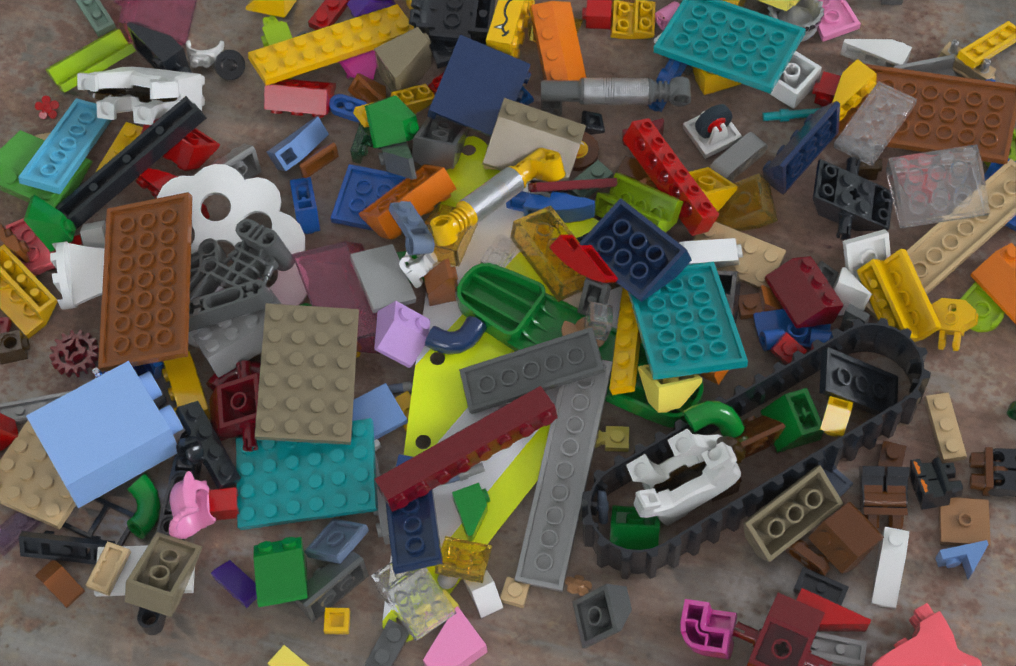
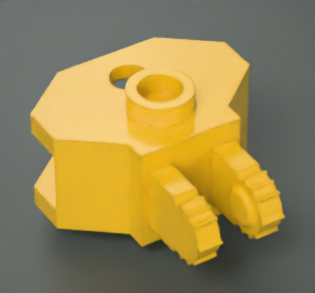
[931,298,979,351]

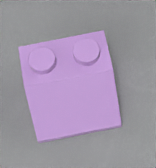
[374,301,430,368]

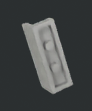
[893,55,956,76]

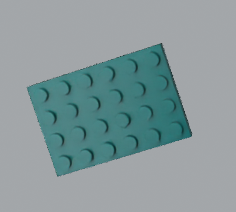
[653,0,806,94]
[628,262,748,380]
[236,418,378,530]

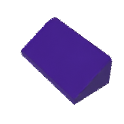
[211,560,257,609]

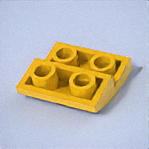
[610,0,656,39]

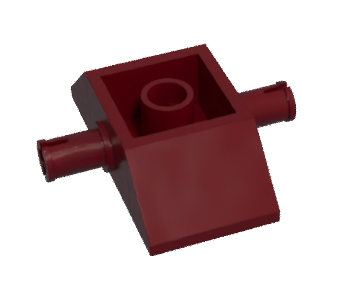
[209,360,260,452]
[732,593,833,666]

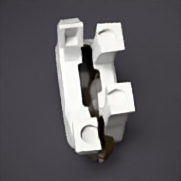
[77,67,205,125]
[626,429,746,526]

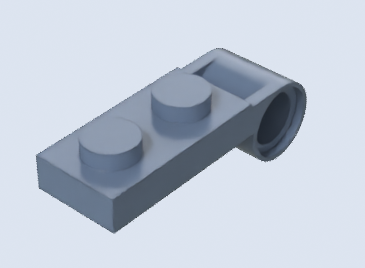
[389,201,435,255]

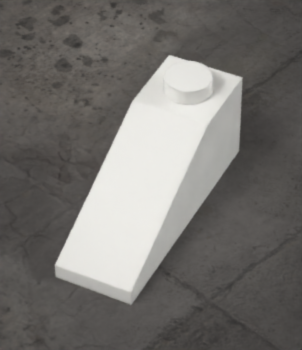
[840,39,912,68]
[871,527,909,610]

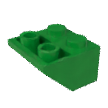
[760,388,824,453]

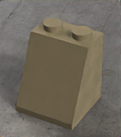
[374,27,432,93]

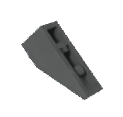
[378,142,417,179]

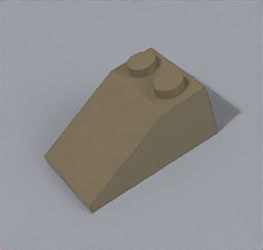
[125,532,202,617]

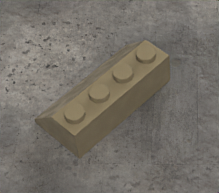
[743,465,844,562]

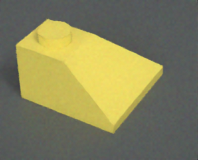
[638,364,702,413]

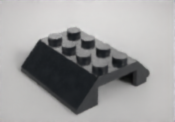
[409,0,496,42]

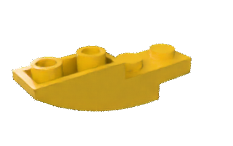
[353,84,435,128]

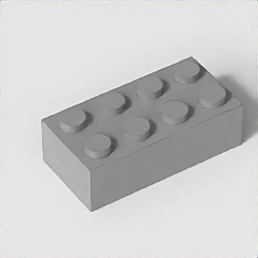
[192,289,282,378]

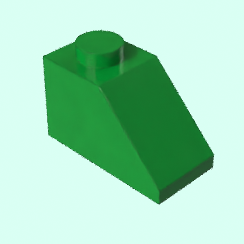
[452,483,490,542]

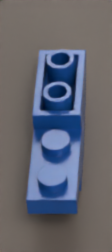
[506,191,595,223]

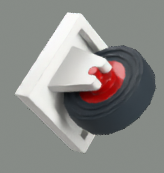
[683,104,742,159]

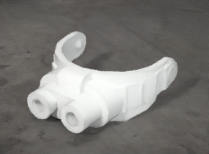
[186,40,225,68]

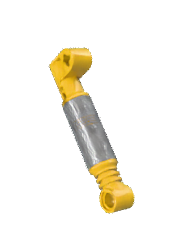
[430,148,565,246]

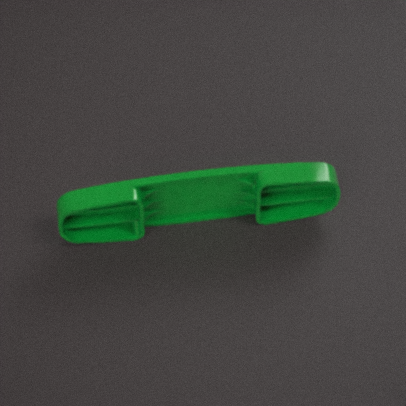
[457,263,703,428]

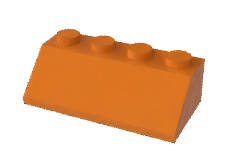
[529,1,586,80]
[359,164,456,240]
[970,243,1016,324]

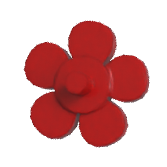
[35,96,59,119]

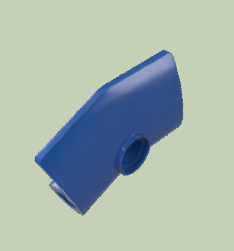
[753,309,831,351]

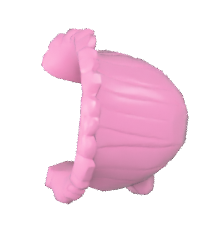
[169,471,216,539]

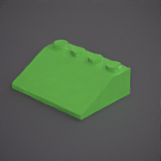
[0,130,92,208]

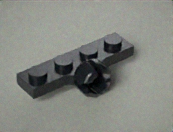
[175,401,241,490]

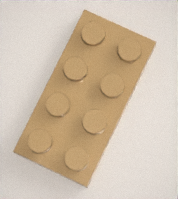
[693,222,786,289]

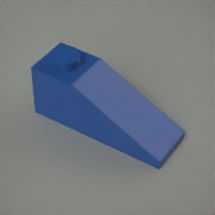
[290,177,320,234]

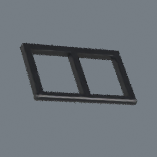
[62,497,135,546]

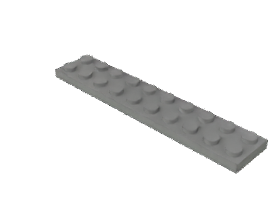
[515,360,613,592]

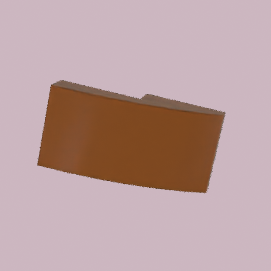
[0,222,30,263]

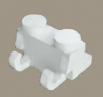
[399,252,438,288]

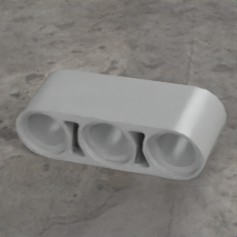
[709,132,768,182]

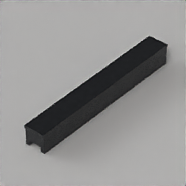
[55,96,207,230]

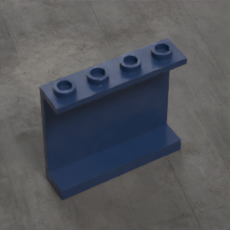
[427,35,532,137]

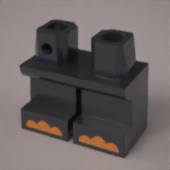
[909,457,963,510]

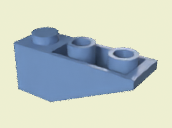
[266,116,329,171]

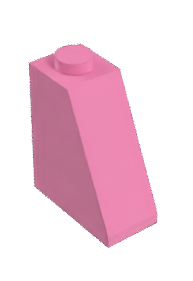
[423,607,487,666]

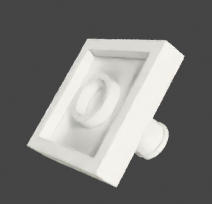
[843,229,891,281]

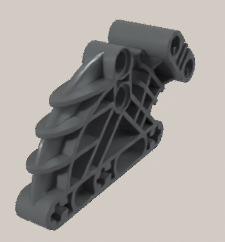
[189,219,295,332]

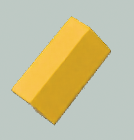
[0,244,58,339]
[856,249,942,342]

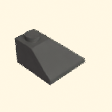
[572,584,632,648]

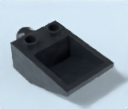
[126,22,192,73]

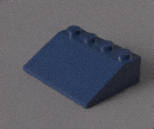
[762,101,840,195]
[580,198,692,302]

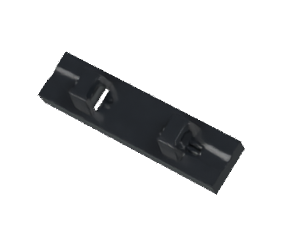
[19,530,115,565]

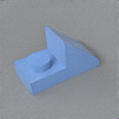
[935,540,989,580]

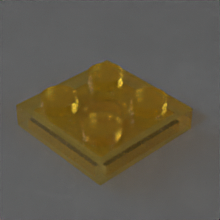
[435,536,492,583]

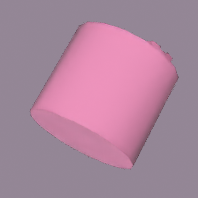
[655,1,680,31]

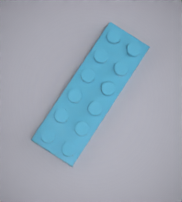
[18,98,112,194]

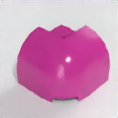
[680,599,737,660]

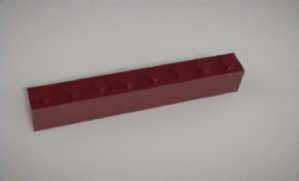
[375,386,558,512]

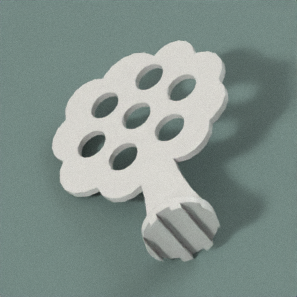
[50,164,309,348]

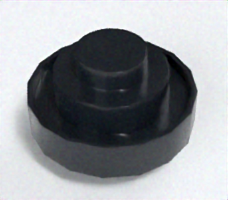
[214,50,245,80]

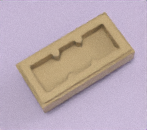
[86,541,131,596]

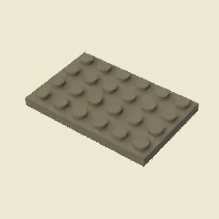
[255,303,359,445]

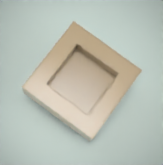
[500,577,530,608]

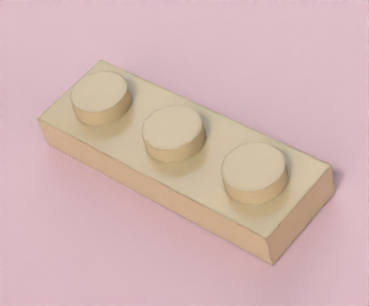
[924,392,967,463]

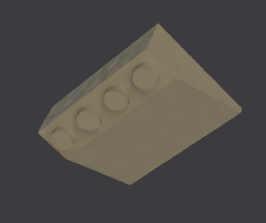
[482,98,586,192]

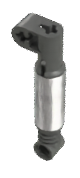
[541,77,691,116]

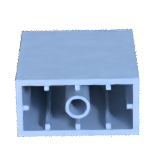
[26,361,183,508]

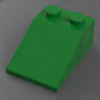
[253,537,308,608]

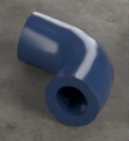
[425,316,487,354]

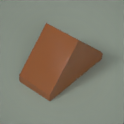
[35,560,85,608]

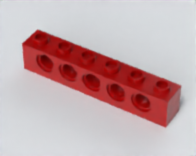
[622,118,719,236]

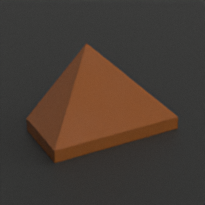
[348,73,386,104]
[299,142,339,178]

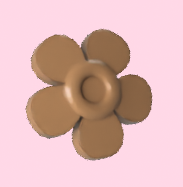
[565,575,592,596]

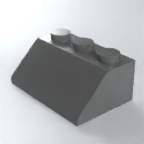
[294,551,369,623]

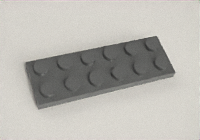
[459,327,605,414]

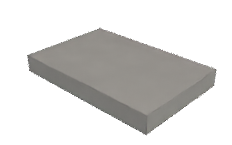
[350,244,417,313]

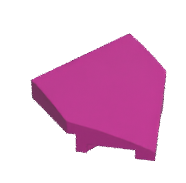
[337,50,377,80]

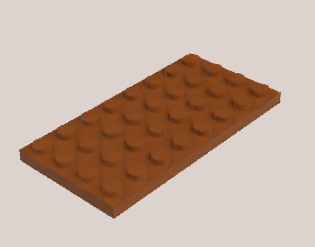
[834,62,1016,164]
[98,192,193,372]

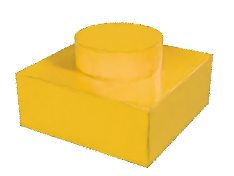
[324,608,351,634]

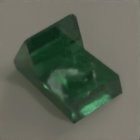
[350,123,381,164]

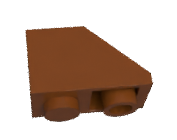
[424,258,458,306]

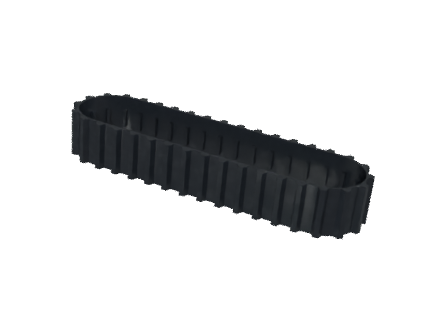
[582,318,931,579]

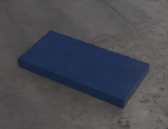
[385,489,443,574]

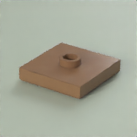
[939,498,991,548]

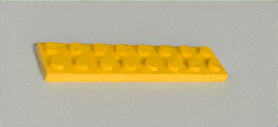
[248,4,414,86]

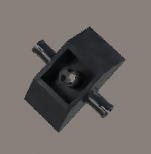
[812,157,894,240]

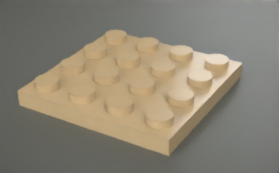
[0,420,76,530]

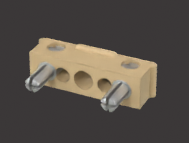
[937,40,996,80]

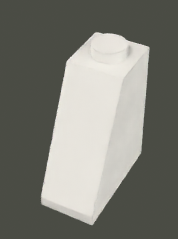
[679,238,743,268]

